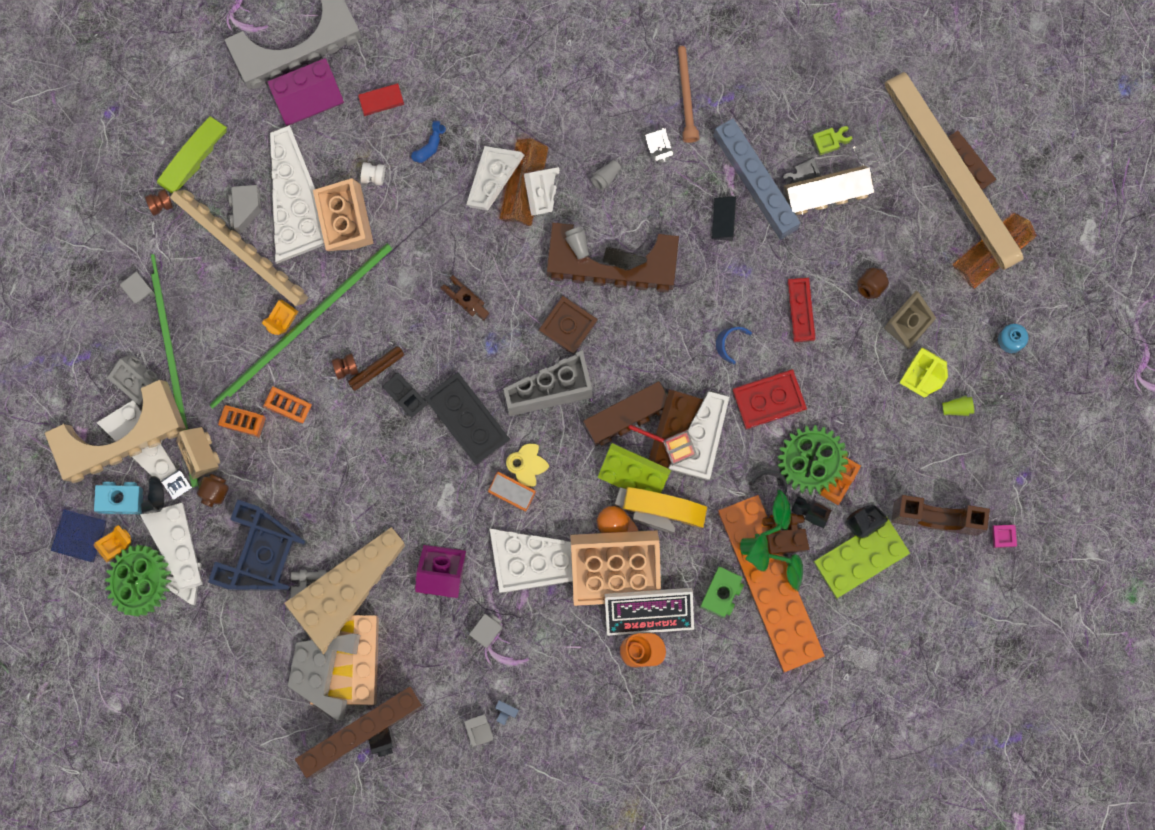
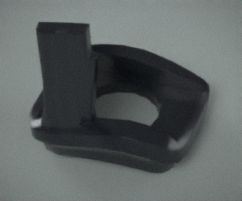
[846,505,888,539]

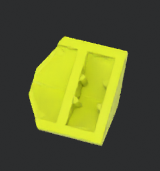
[899,347,948,398]

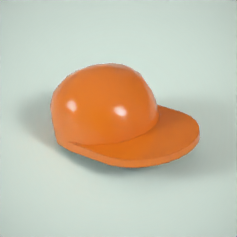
[597,506,638,533]
[620,633,666,668]

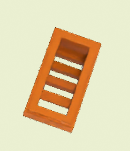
[263,386,312,424]
[218,405,266,438]

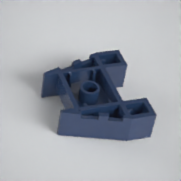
[208,499,307,591]

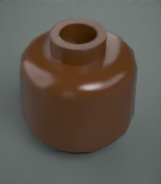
[857,268,889,299]
[197,474,229,507]

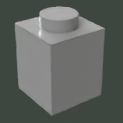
[469,614,503,649]

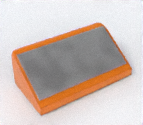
[488,472,536,512]

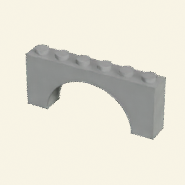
[224,0,361,89]

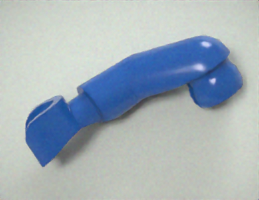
[411,121,446,163]

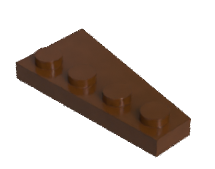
[648,389,704,468]

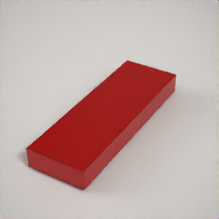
[787,277,816,343]

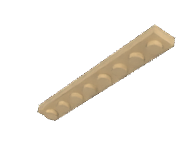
[170,190,308,306]

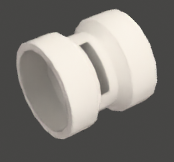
[361,162,385,186]

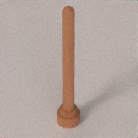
[678,46,700,143]

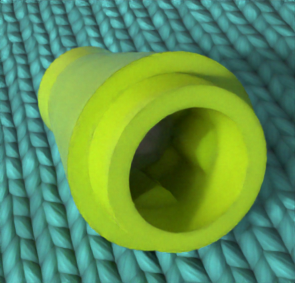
[942,395,974,416]

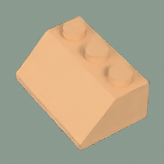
[313,178,374,251]

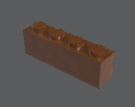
[583,381,667,447]

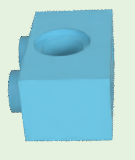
[94,482,143,515]

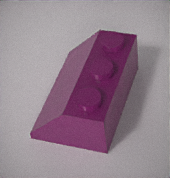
[268,58,344,127]

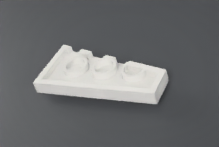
[668,392,729,480]
[97,400,177,483]
[140,503,203,591]

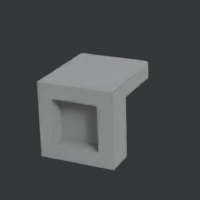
[120,272,155,304]
[464,714,494,747]

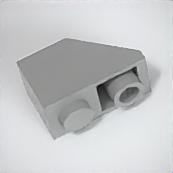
[229,185,261,233]

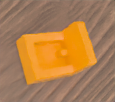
[262,299,299,335]
[94,525,131,563]

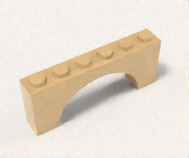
[45,380,186,483]

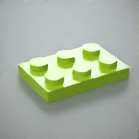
[597,443,671,493]

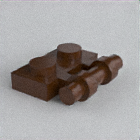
[762,513,810,555]

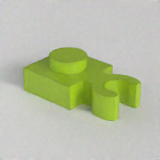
[812,126,852,156]

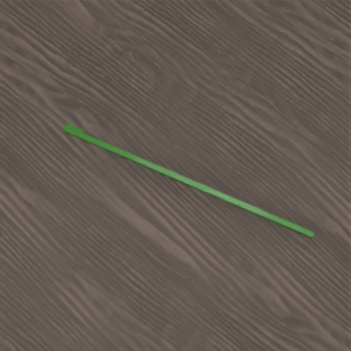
[210,243,392,409]
[151,254,199,488]

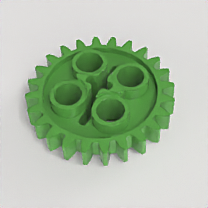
[778,425,849,495]
[105,545,171,617]

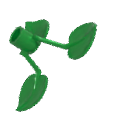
[740,490,803,591]

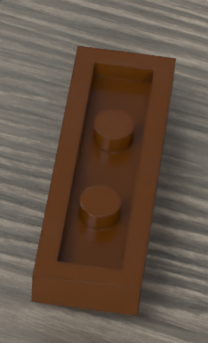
[948,130,996,190]

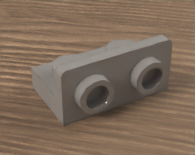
[107,355,159,405]

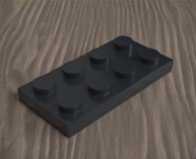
[424,372,510,466]

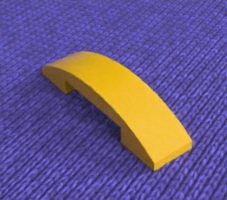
[623,487,707,528]

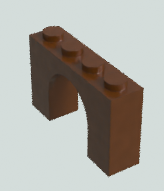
[891,495,990,536]

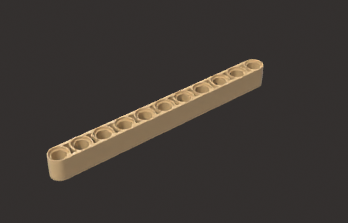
[885,72,1023,270]

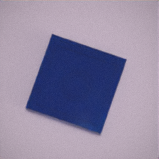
[51,509,107,563]

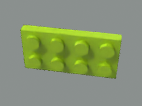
[813,517,910,599]

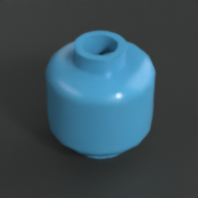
[998,323,1029,353]

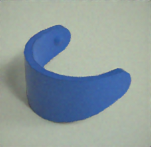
[716,327,752,365]

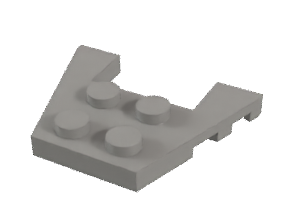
[288,634,360,720]

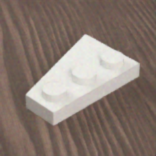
[466,146,524,211]

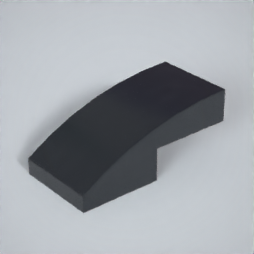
[382,372,427,418]

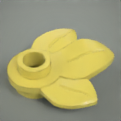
[506,444,549,487]

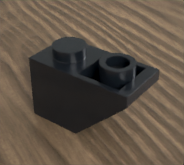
[369,727,397,757]

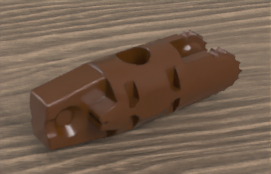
[440,274,489,321]

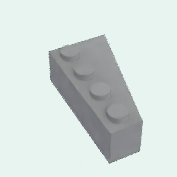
[503,350,593,416]

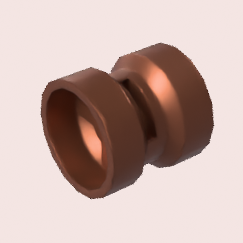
[145,189,173,216]
[332,353,359,380]

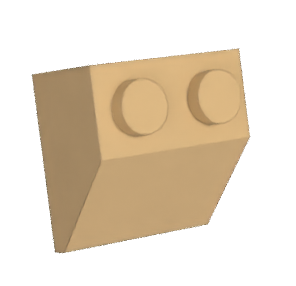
[176,427,220,480]

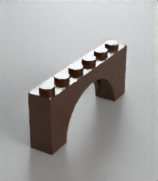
[547,222,679,292]
[295,686,426,778]

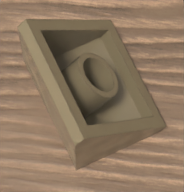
[884,291,936,349]

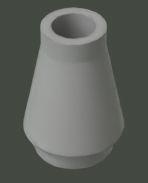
[591,160,621,191]
[565,226,589,260]

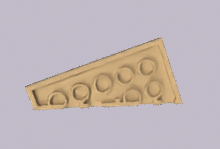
[285,527,405,655]

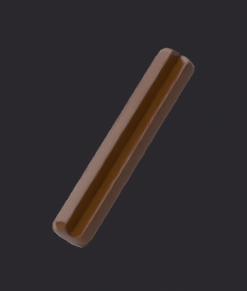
[348,346,404,391]

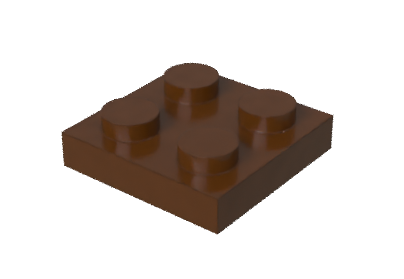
[539,296,598,355]

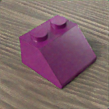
[415,545,466,598]

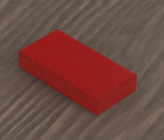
[358,83,404,116]

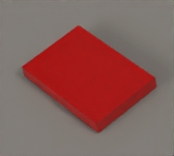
[732,369,807,430]

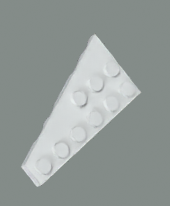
[270,125,325,264]
[490,529,573,593]

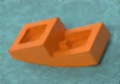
[820,457,861,505]

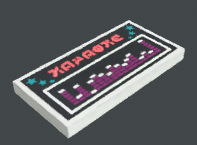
[605,588,694,636]

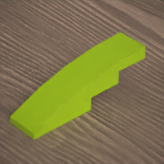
[157,116,227,194]

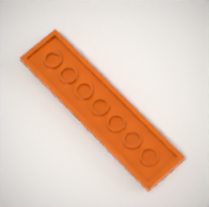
[718,495,825,673]

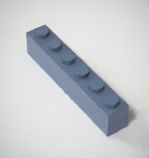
[714,118,801,240]

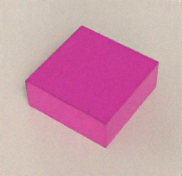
[992,525,1017,548]

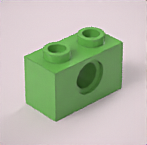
[699,567,744,618]

